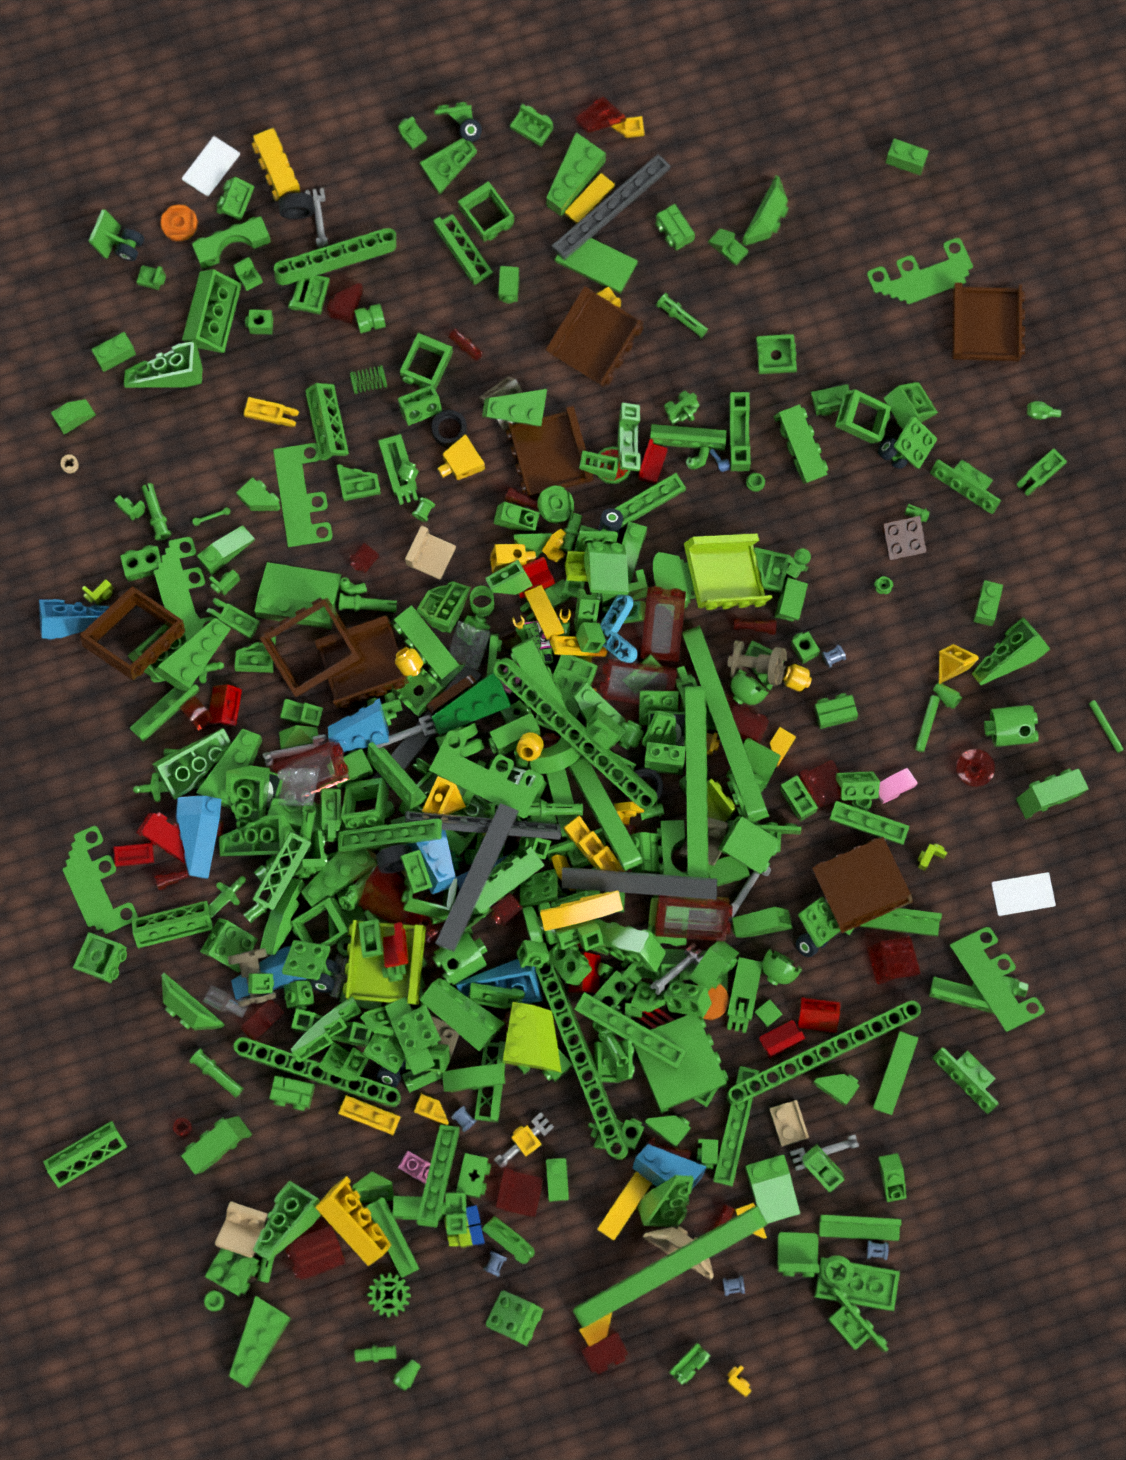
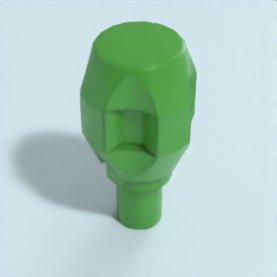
[1027,401,1061,420]

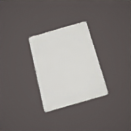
[182,137,240,196]
[992,872,1056,916]

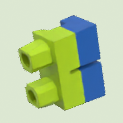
[444,1205,485,1248]

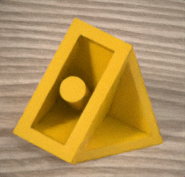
[939,644,979,684]
[422,776,466,815]

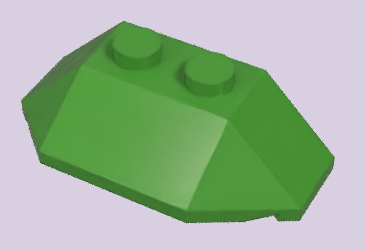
[742,175,789,246]
[417,581,471,633]
[161,973,225,1031]

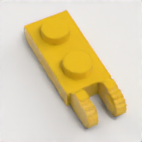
[243,397,299,427]

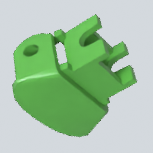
[653,552,696,615]

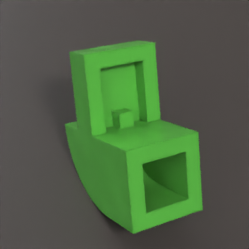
[556,920,604,951]

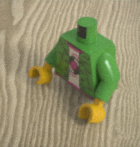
[512,609,571,664]

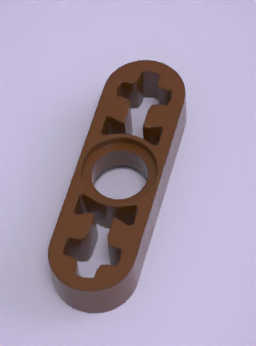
[426,675,477,715]

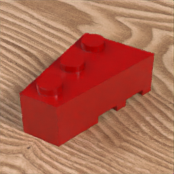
[136,812,186,864]

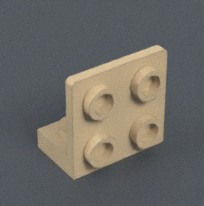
[405,526,456,580]
[215,1201,268,1258]

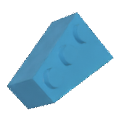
[406,830,455,894]

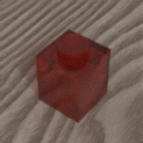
[180,696,213,731]

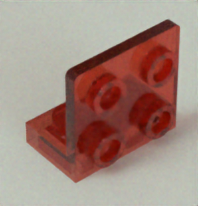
[798,760,841,810]
[867,937,921,985]
[496,1168,543,1217]

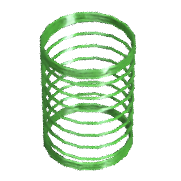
[350,365,387,394]
[470,586,494,617]

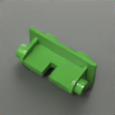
[402,1071,443,1093]
[670,1343,710,1385]

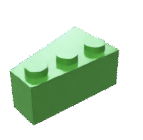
[482,389,547,427]
[181,1116,252,1175]

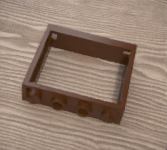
[80,586,185,681]
[260,597,363,697]

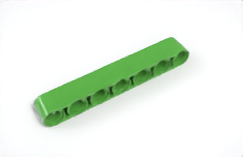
[274,228,396,285]
[568,755,643,871]

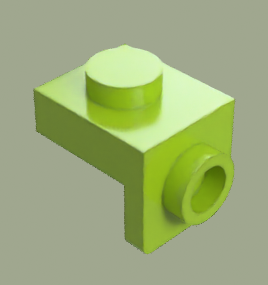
[82,579,114,605]
[917,844,947,871]

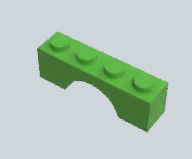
[192,216,271,269]
[729,392,750,471]
[657,820,688,899]
[291,1009,373,1048]

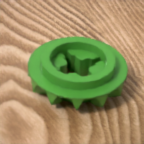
[821,1256,853,1288]

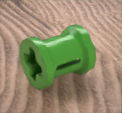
[412,497,435,522]

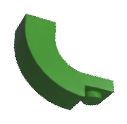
[514,734,582,774]

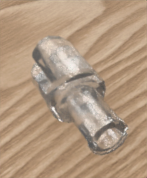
[328,954,350,999]
[202,985,248,1018]

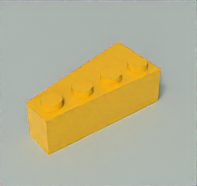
[252,128,301,201]
[315,1176,391,1266]

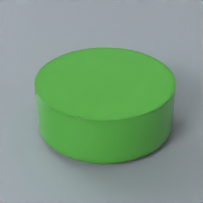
[204,1291,225,1311]

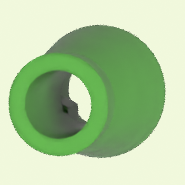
[933,683,962,709]
[393,1359,421,1391]

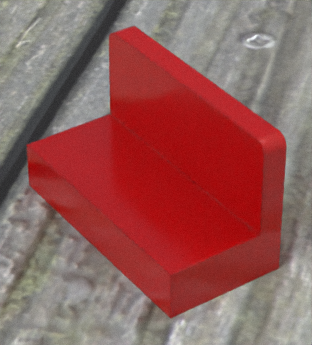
[639,439,668,484]
[518,557,555,599]
[207,684,242,727]
[383,922,408,968]
[568,952,601,994]
[798,998,840,1033]
[759,1020,805,1059]

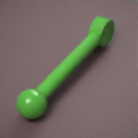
[192,508,230,526]

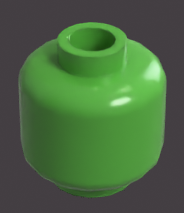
[618,720,644,750]

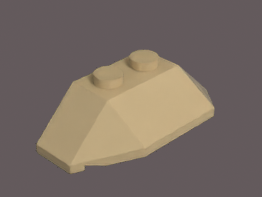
[643,1226,714,1280]

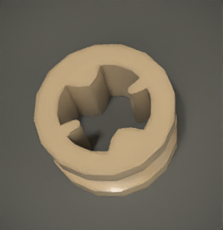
[61,455,79,474]

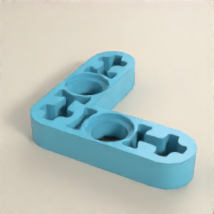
[600,594,637,663]

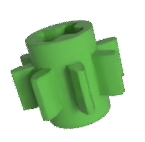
[382,964,407,982]

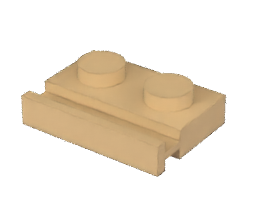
[769,1100,809,1147]

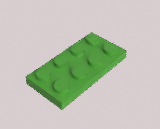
[535,655,599,732]

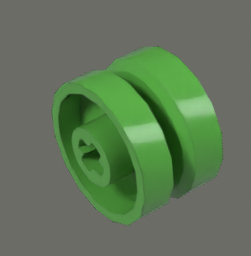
[435,723,484,757]
[522,902,558,945]

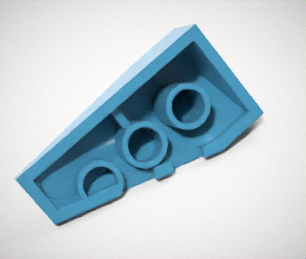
[39,599,109,640]
[176,796,222,879]
[231,945,311,1000]
[456,959,542,1004]

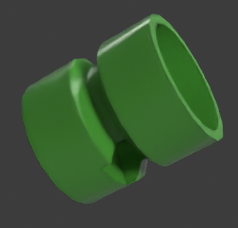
[354,304,386,333]
[254,854,286,891]

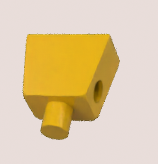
[437,435,485,480]
[490,544,536,573]

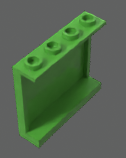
[633,1015,729,1114]

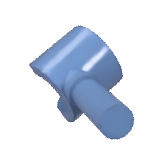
[709,449,730,472]

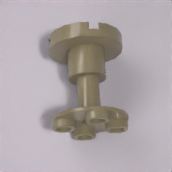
[728,640,787,685]
[227,948,276,1007]

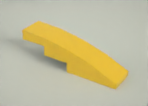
[563,816,626,872]
[540,890,623,931]
[597,1171,652,1241]

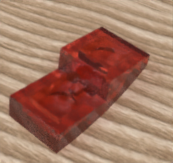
[241,999,284,1041]

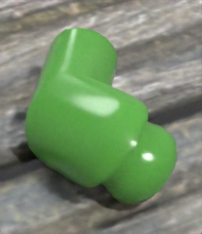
[686,447,710,470]
[340,578,367,596]

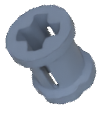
[821,644,846,668]
[451,1106,477,1132]
[867,1241,888,1260]
[483,1251,507,1277]
[723,1276,745,1296]

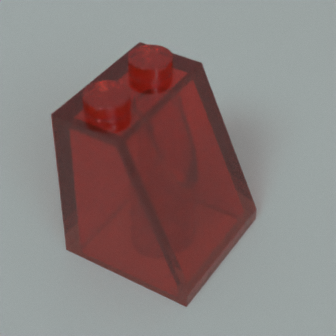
[358,865,420,924]

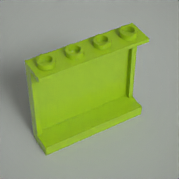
[684,534,772,610]
[343,920,426,1005]

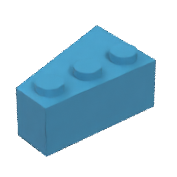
[328,698,389,755]
[632,1144,706,1189]

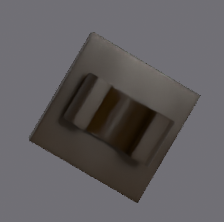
[499,631,522,656]

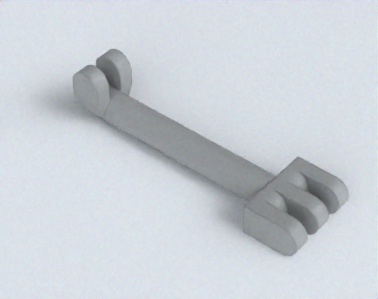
[305,188,328,249]
[376,715,438,749]
[263,735,330,766]
[725,867,771,921]
[650,943,705,995]
[494,1113,554,1168]
[790,1135,859,1171]

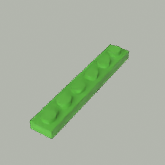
[338,818,442,852]
[574,992,687,1069]
[713,1066,759,1187]
[417,1125,460,1227]

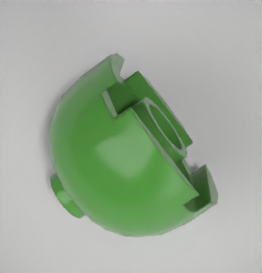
[730,669,769,705]
[762,949,802,986]

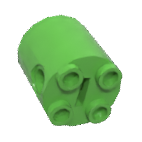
[984,705,1038,747]
[432,932,487,986]

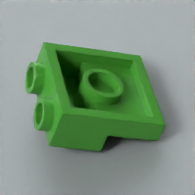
[73,932,127,983]
[205,1248,260,1296]

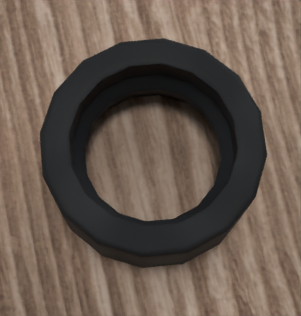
[279,193,314,220]
[431,410,467,448]
[629,768,663,803]
[376,845,413,874]

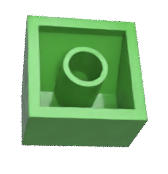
[883,382,938,429]

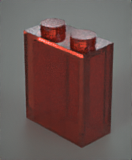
[285,1226,347,1281]

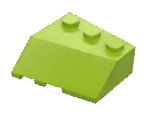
[503,1002,562,1073]

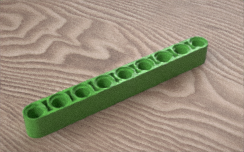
[234,1037,401,1107]

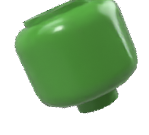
[398,462,419,482]

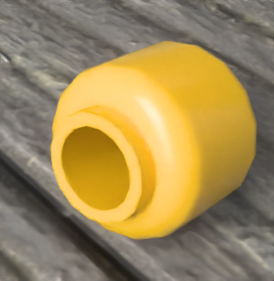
[395,647,423,677]
[783,664,812,691]
[516,733,544,761]

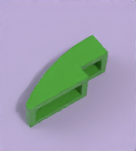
[442,1064,505,1092]

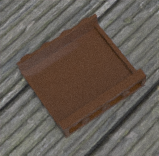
[952,282,1025,361]
[546,286,644,387]
[506,406,593,498]
[314,616,409,709]
[812,837,913,933]

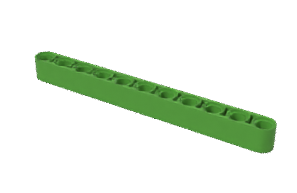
[682,625,768,820]
[493,658,657,810]
[685,686,709,878]
[536,961,628,1159]
[727,1001,921,1105]
[572,1206,768,1328]

